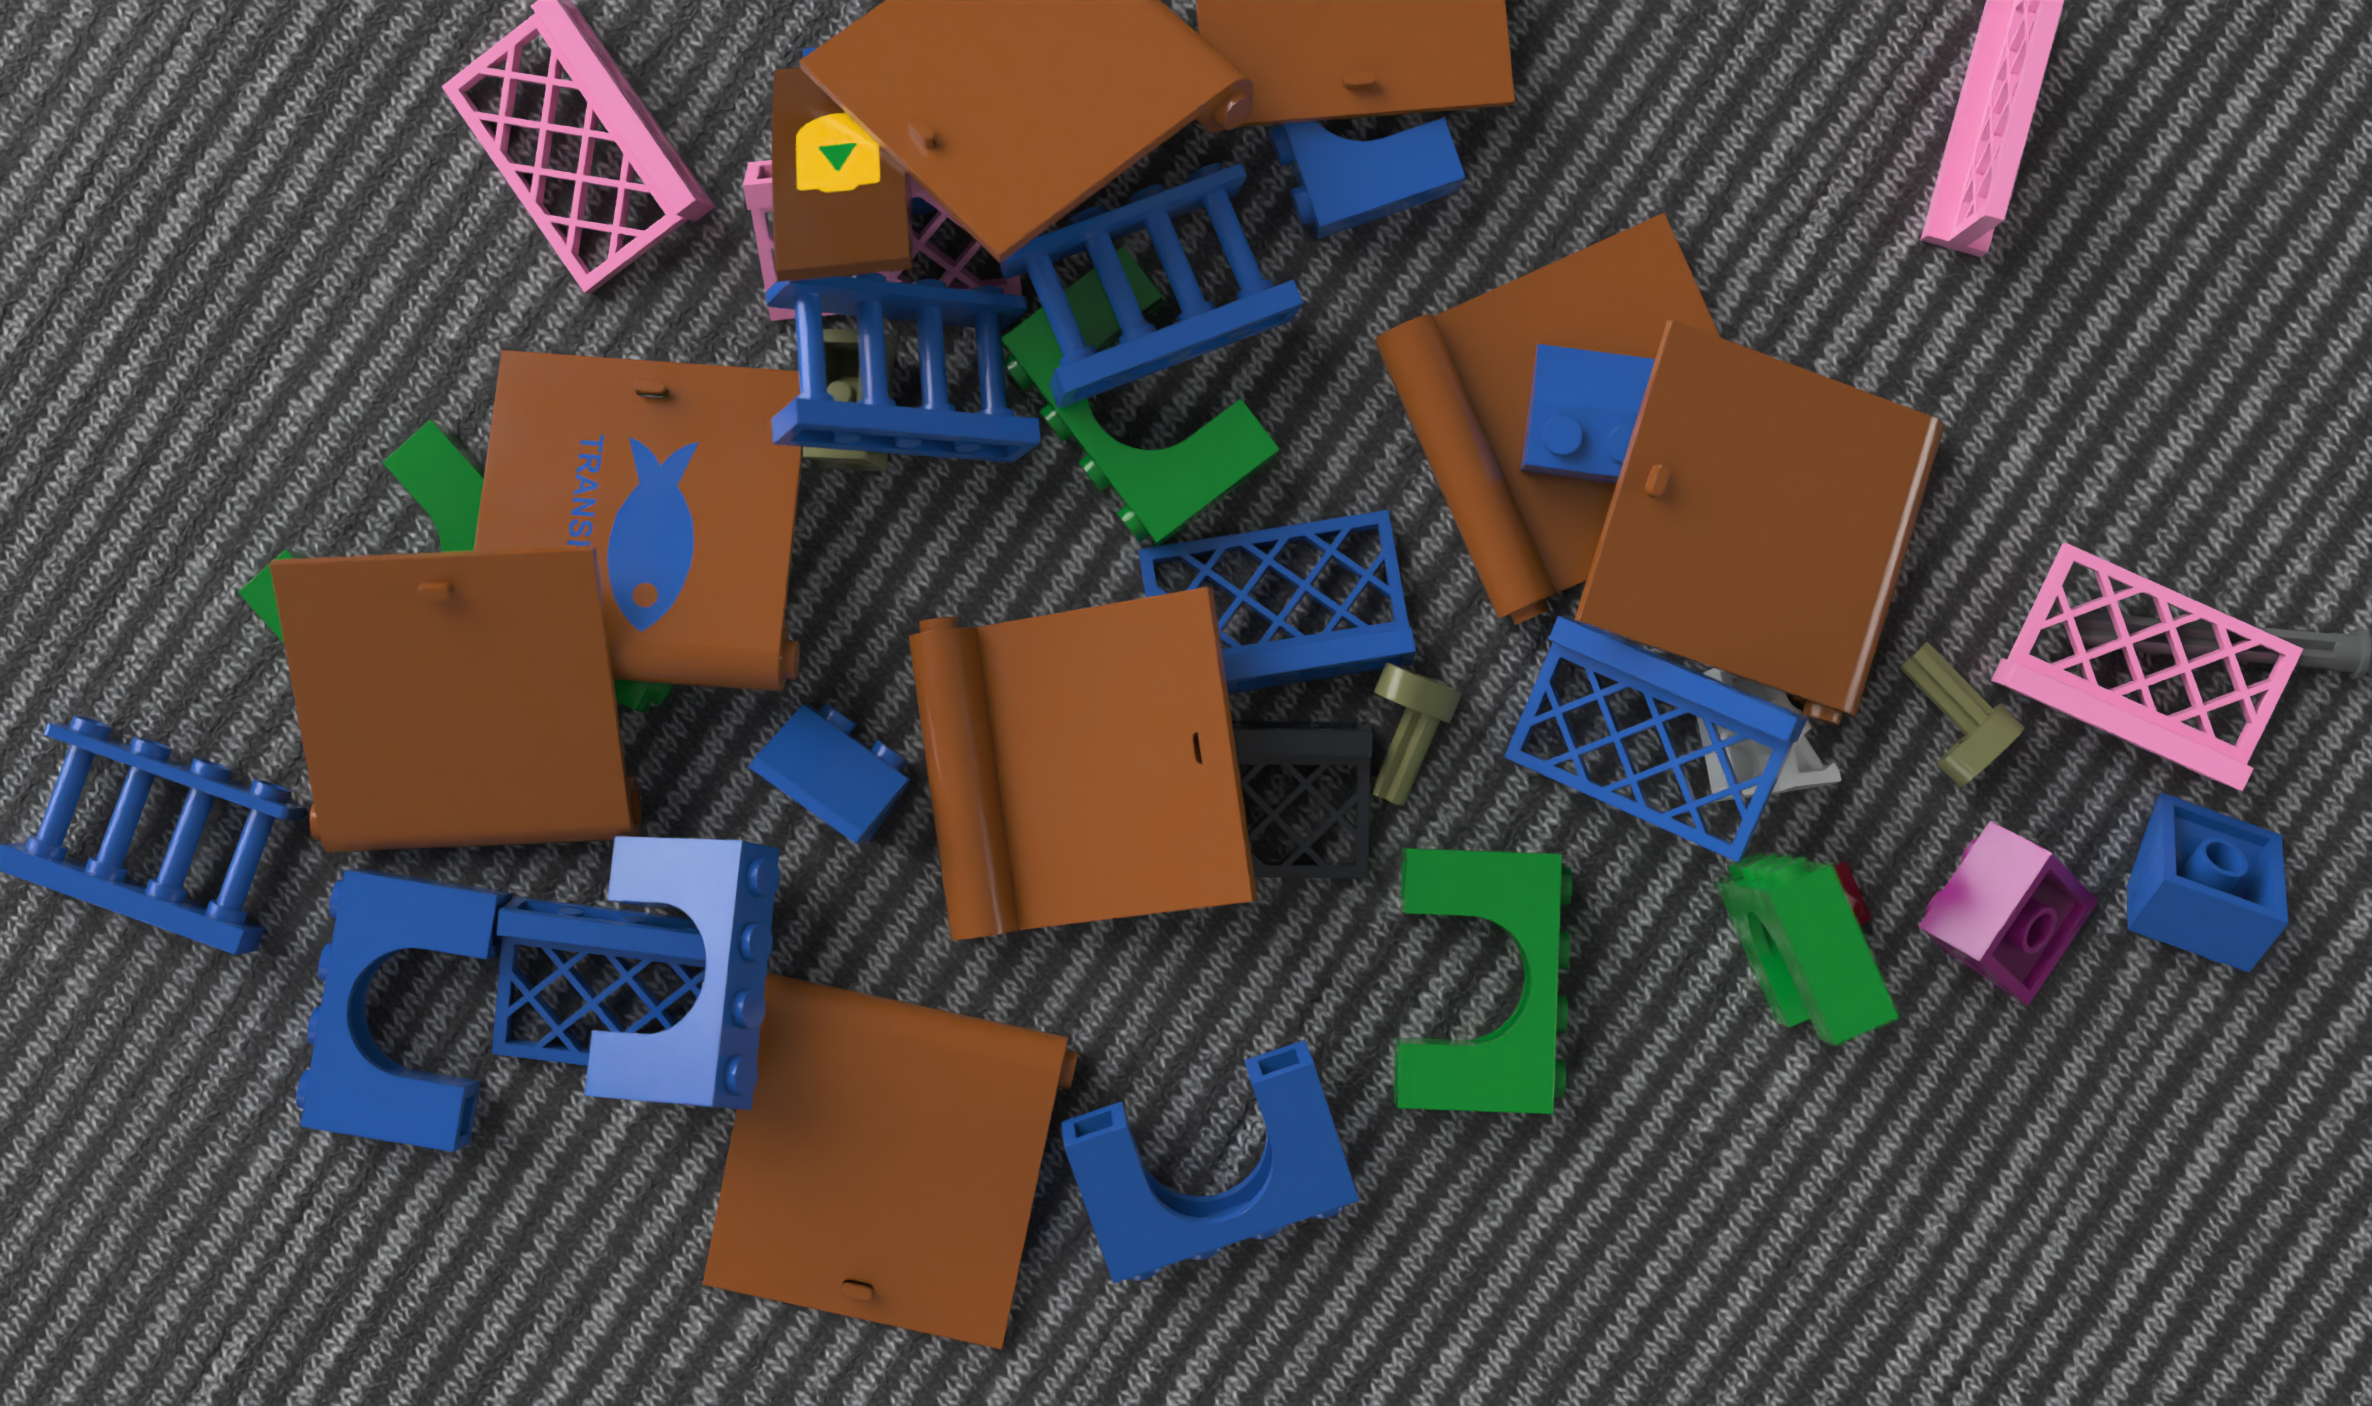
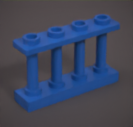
[1000,163,1303,409]
[766,273,1041,463]
[0,715,307,955]

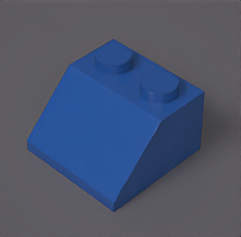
[1520,344,1655,484]
[748,702,914,844]
[2127,793,2289,972]

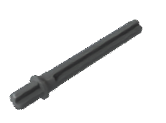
[2065,612,2372,679]

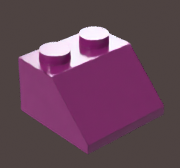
[1918,821,2099,1006]

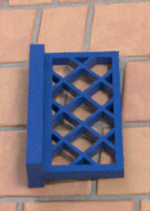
[1138,510,1416,694]
[1504,616,1808,862]
[492,896,706,1066]

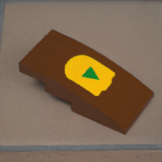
[772,67,912,282]

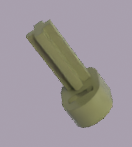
[1899,642,2025,788]
[1370,662,1463,806]

